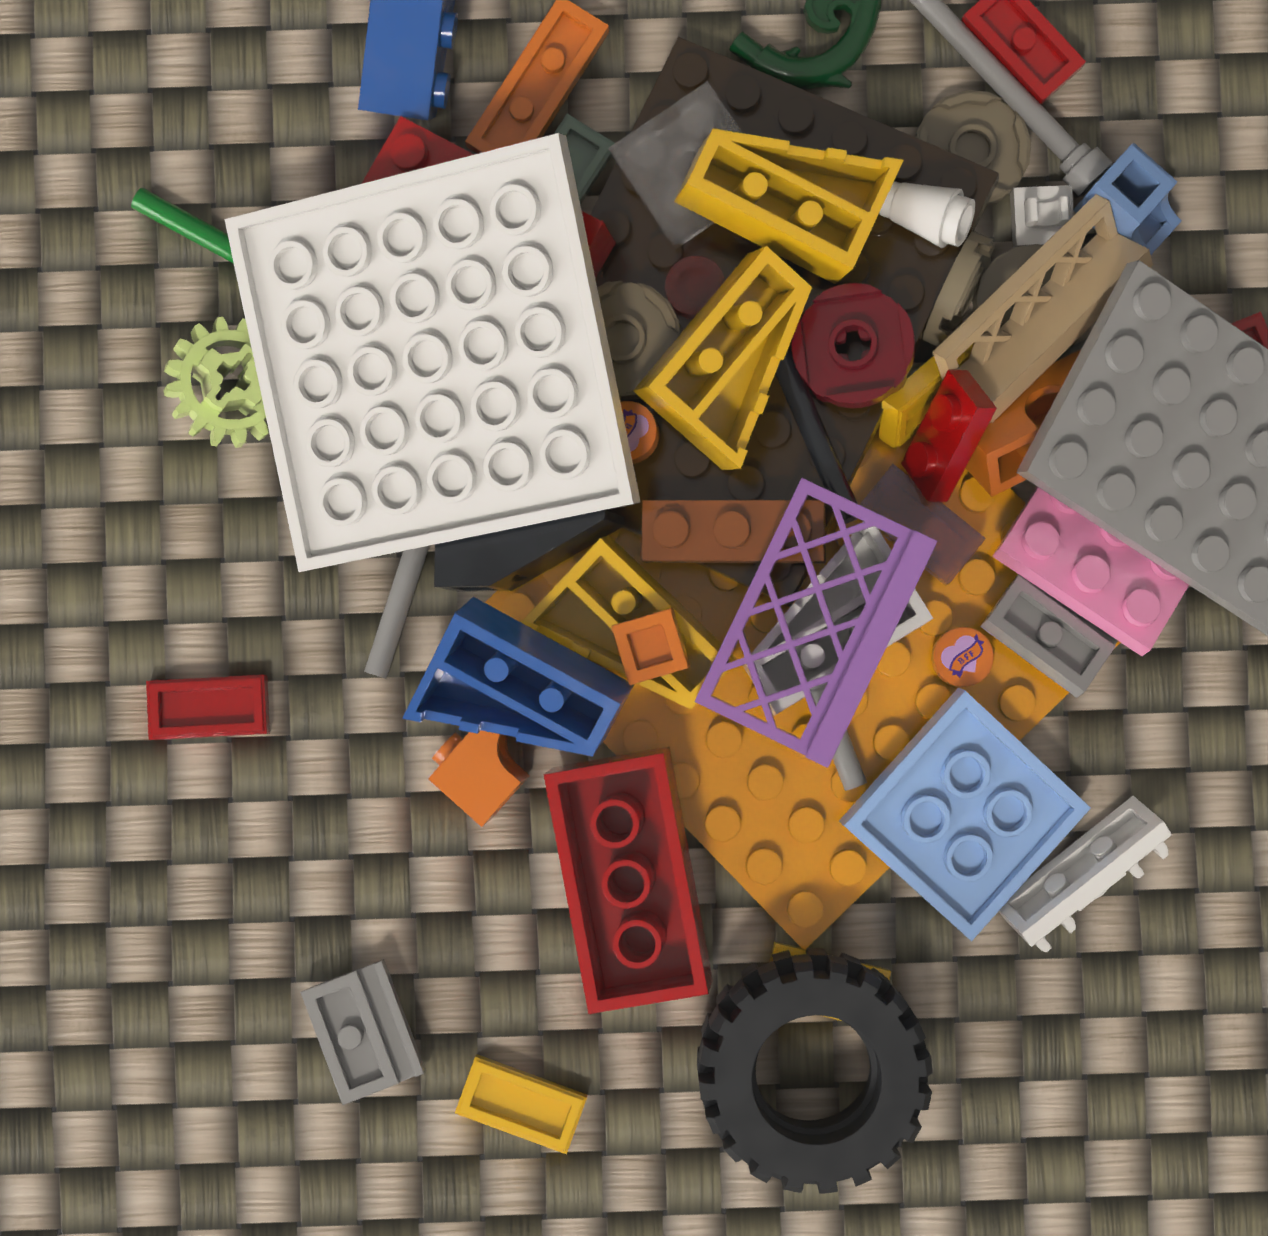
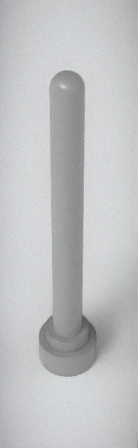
[909,0,1114,197]

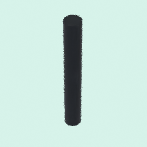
[775,350,858,524]

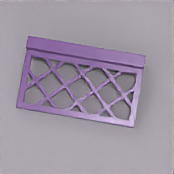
[694,478,938,768]

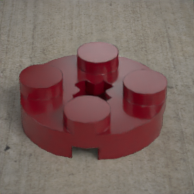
[792,283,916,408]

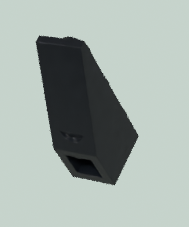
[434,510,624,592]

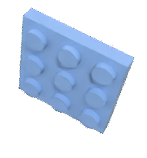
[839,687,1091,941]

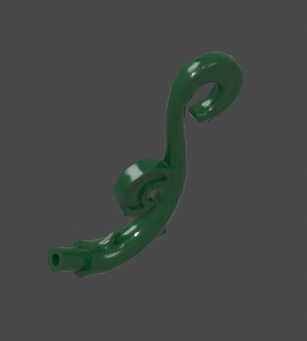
[729,0,881,89]

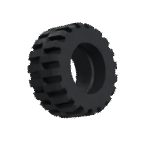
[697,948,933,1194]

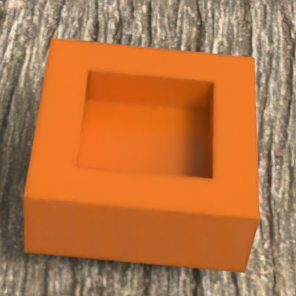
[611,607,690,685]

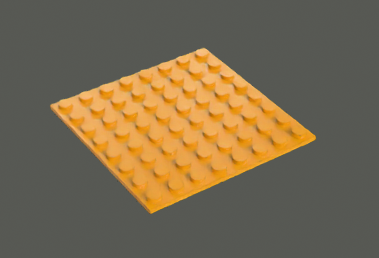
[485,425,1121,950]

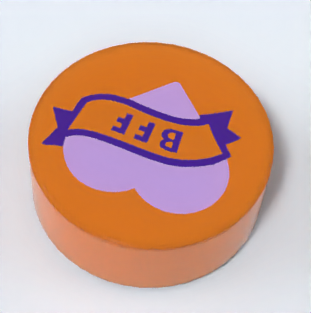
[620,401,660,464]
[931,627,994,687]

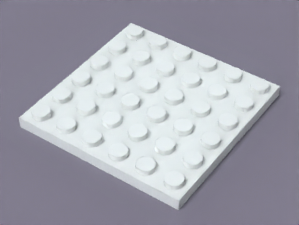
[224,133,641,572]

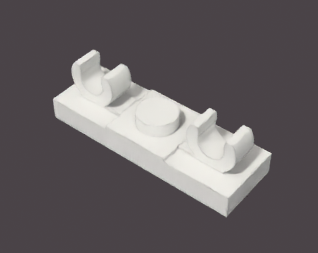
[999,796,1172,952]

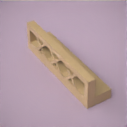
[933,194,1153,423]

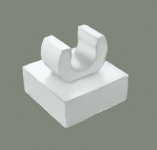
[1010,185,1074,248]

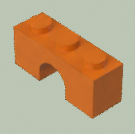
[966,350,1081,497]
[428,730,530,827]

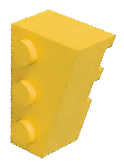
[674,128,904,284]
[633,246,812,470]
[521,536,738,709]

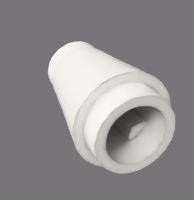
[879,181,975,248]

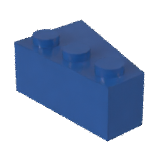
[358,0,458,120]
[402,597,634,757]

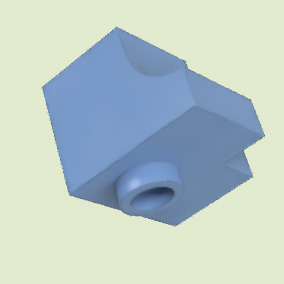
[1073,143,1182,255]

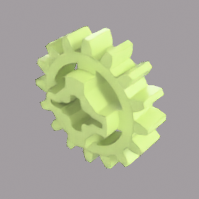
[163,317,269,448]

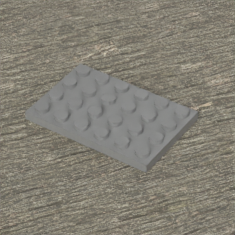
[1016,260,1268,636]

